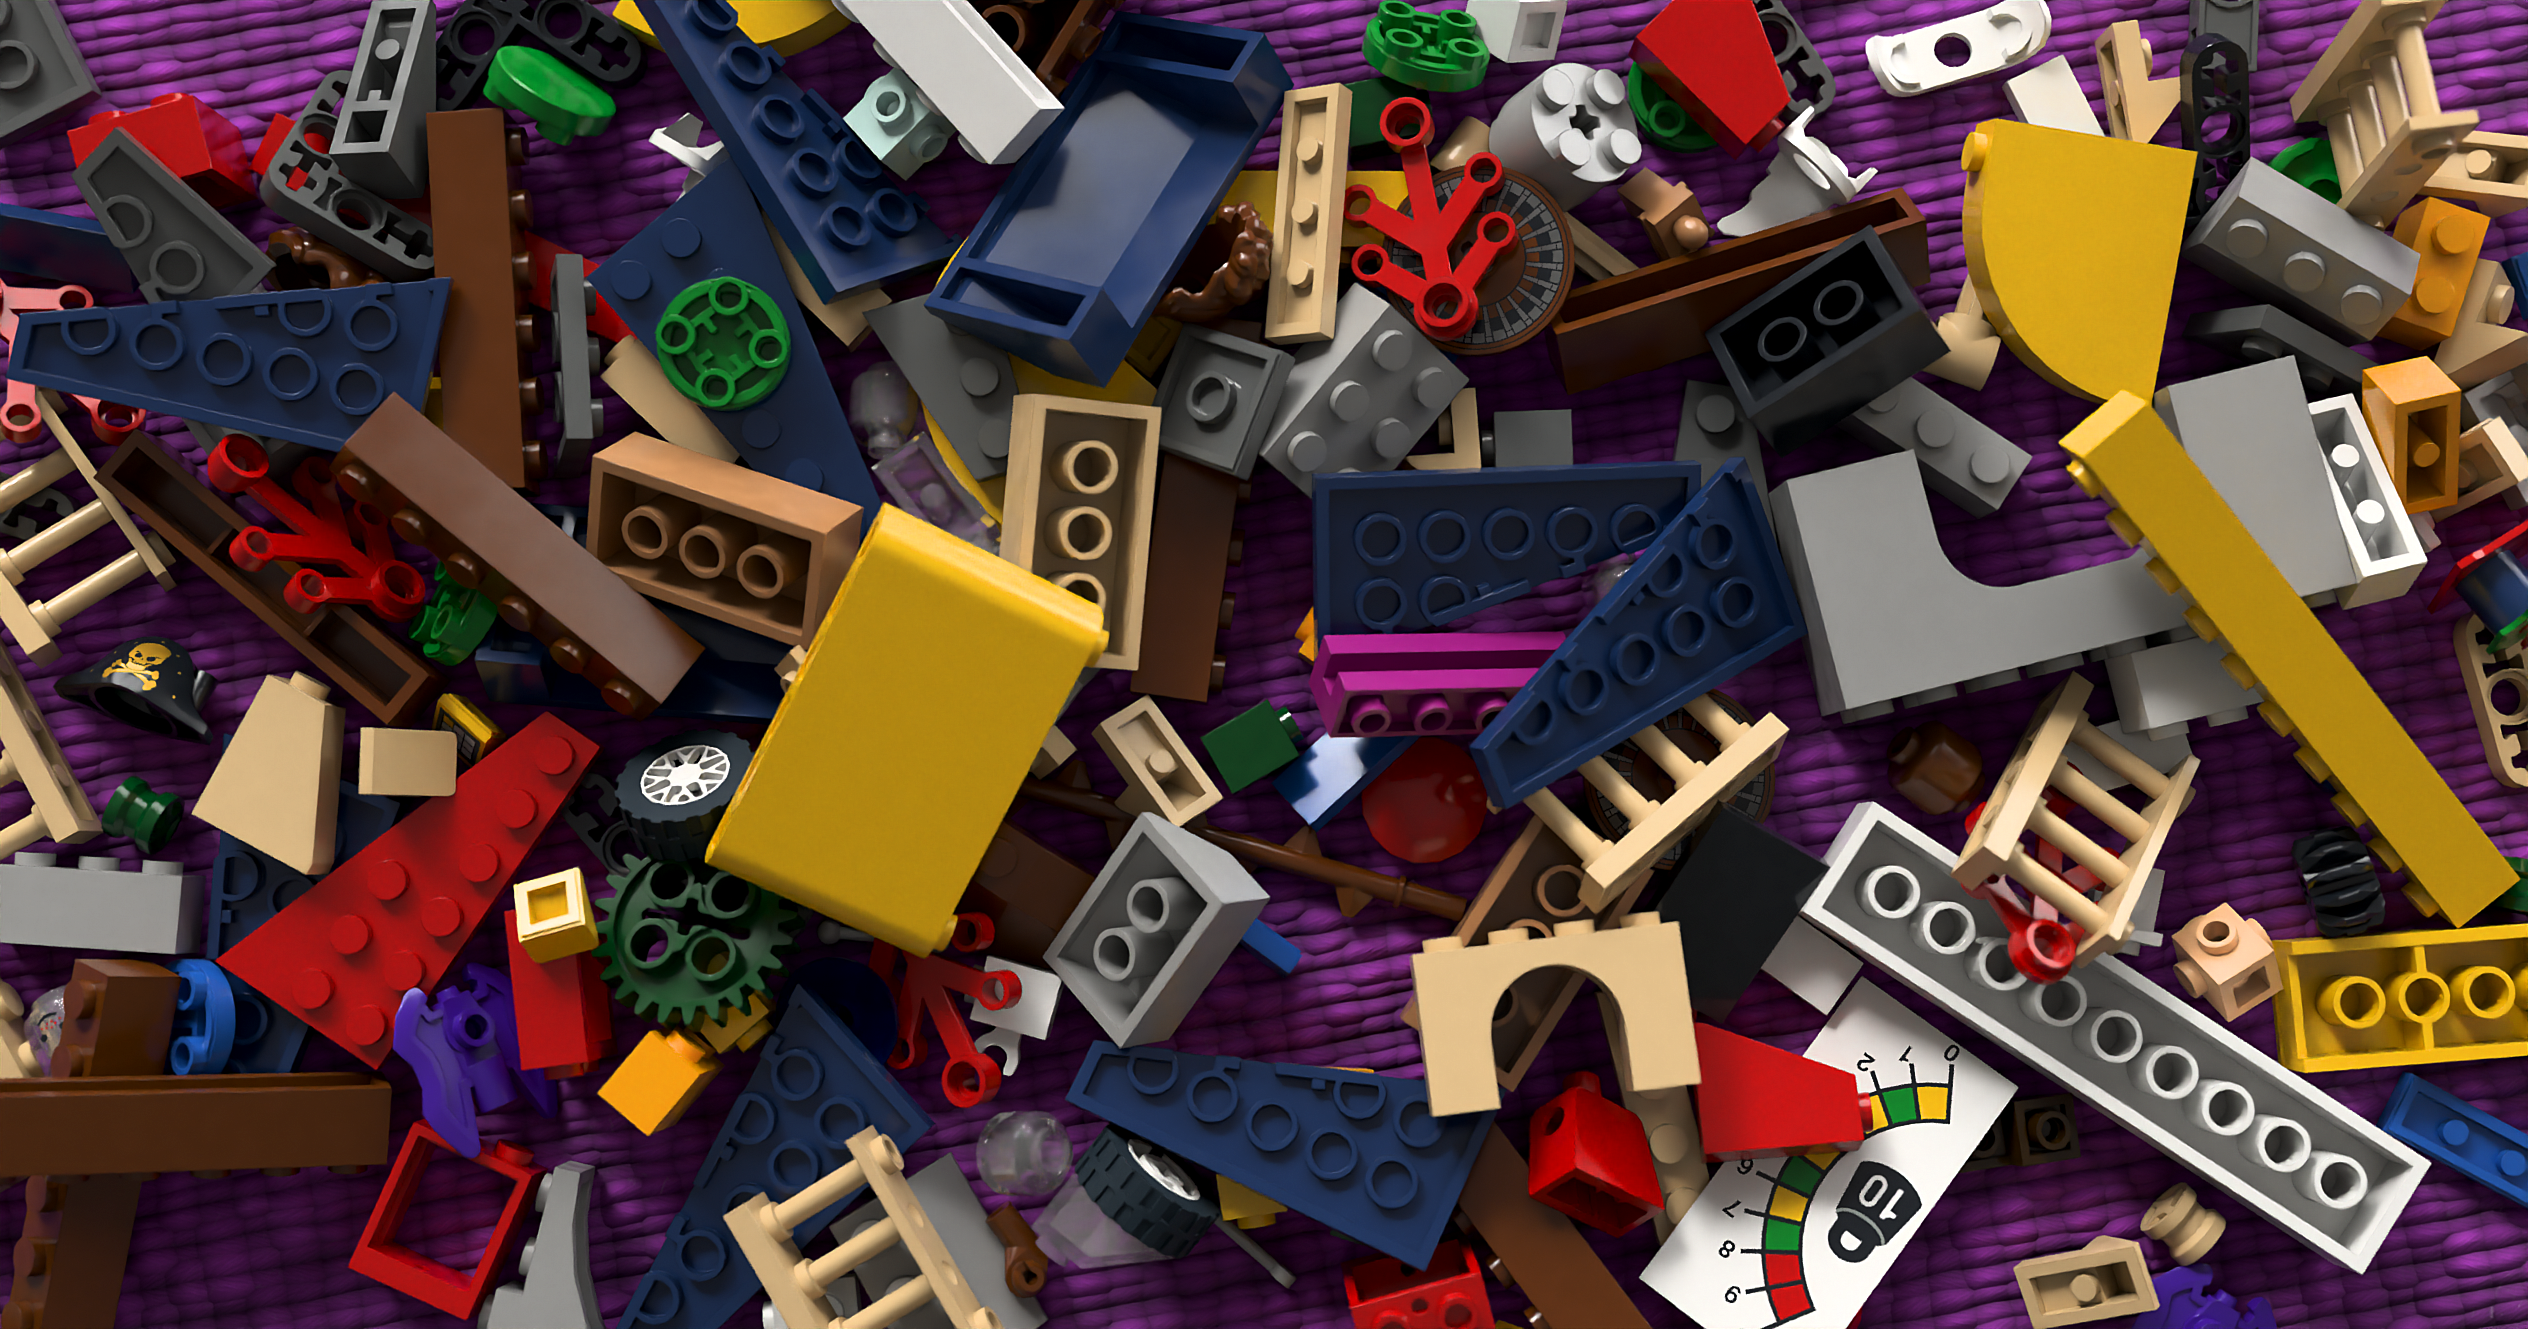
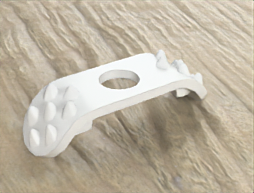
[1865,0,2052,97]

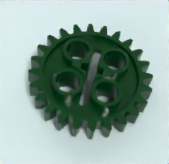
[591,853,805,1033]

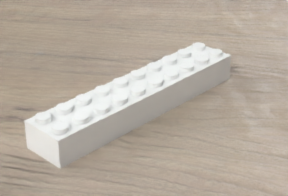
[1798,801,2431,1274]

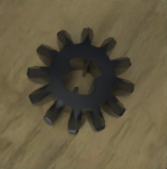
[2291,826,2385,938]

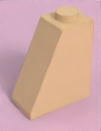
[191,671,346,875]

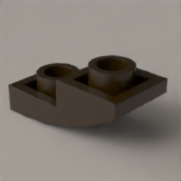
[1958,1092,2081,1173]

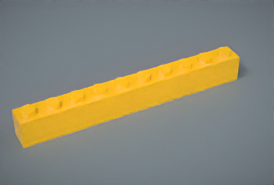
[2058,389,2520,929]

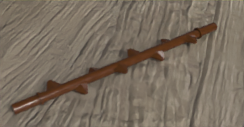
[1005,759,1467,922]

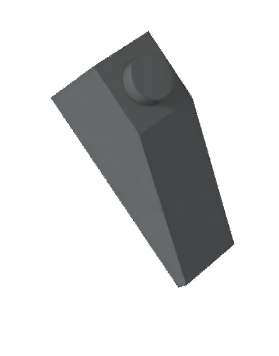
[329,0,436,200]

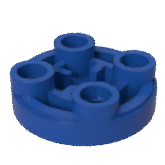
[163,959,236,1075]

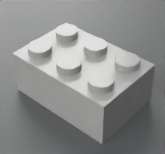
[1258,282,1470,501]

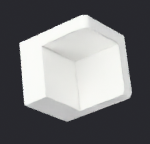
[1465,0,1568,63]

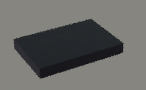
[1642,800,1830,1023]

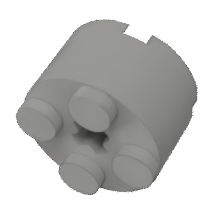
[1489,63,1642,212]

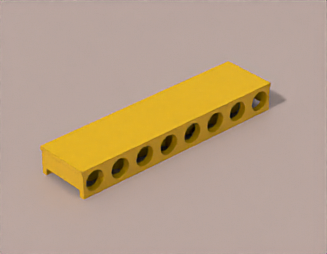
[2271,921,2528,1073]

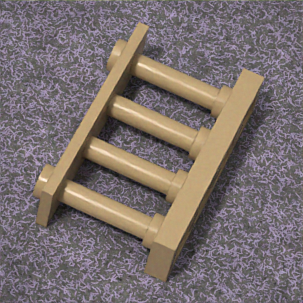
[2290,0,2479,232]
[0,386,177,669]
[0,636,103,861]
[1950,671,2201,969]
[1486,693,1789,914]
[723,1125,1004,1329]

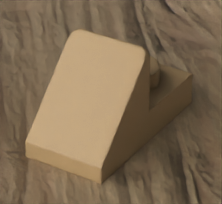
[2095,19,2180,144]
[2416,130,2528,219]
[2433,258,2528,394]
[1400,388,1481,471]
[2429,416,2528,523]
[1091,694,1223,827]
[359,728,457,798]
[2013,1235,2160,1329]

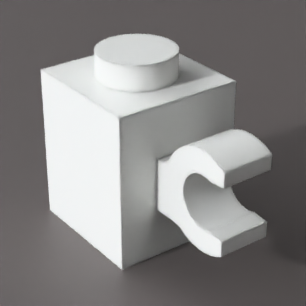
[964,955,1065,1076]

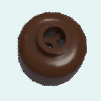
[1886,720,1986,816]

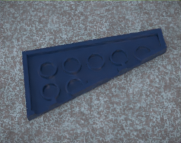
[633,0,964,306]
[586,156,882,552]
[6,277,454,453]
[1469,457,1809,809]
[1312,460,1701,664]
[206,733,408,1074]
[616,980,935,1329]
[1065,1040,1507,1273]

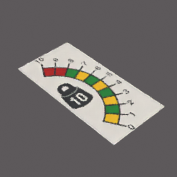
[1639,976,2019,1329]

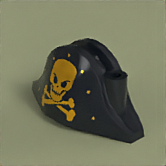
[53,636,219,745]

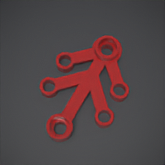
[1343,97,1519,341]
[0,278,146,446]
[207,433,426,623]
[1960,761,2121,985]
[857,912,1022,1108]

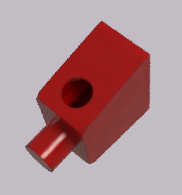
[1528,1072,1665,1238]

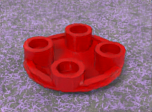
[1362,737,1487,863]

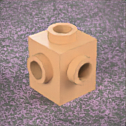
[2171,902,2283,1023]

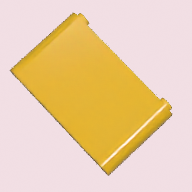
[705,502,1109,959]

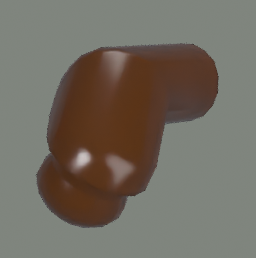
[985,1201,1048,1298]

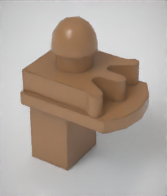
[1617,167,1715,262]

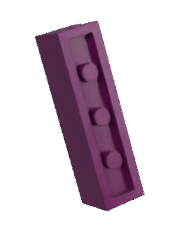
[1308,631,1566,738]

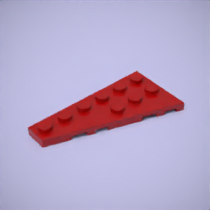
[215,711,605,1070]

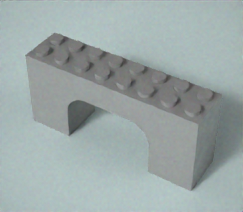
[1768,355,2357,724]

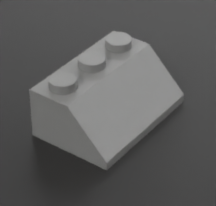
[2179,156,2421,347]
[1043,812,1270,1048]
[829,1152,1048,1329]

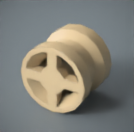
[2140,1182,2226,1266]

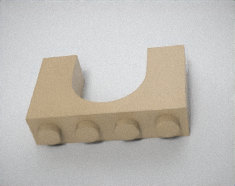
[600,201,893,466]
[1409,912,1701,1117]

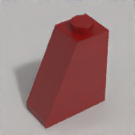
[1628,0,1791,161]
[1692,1022,1873,1164]

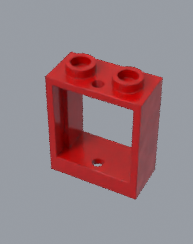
[505,902,618,1080]
[348,1119,548,1321]
[1340,1230,1496,1329]

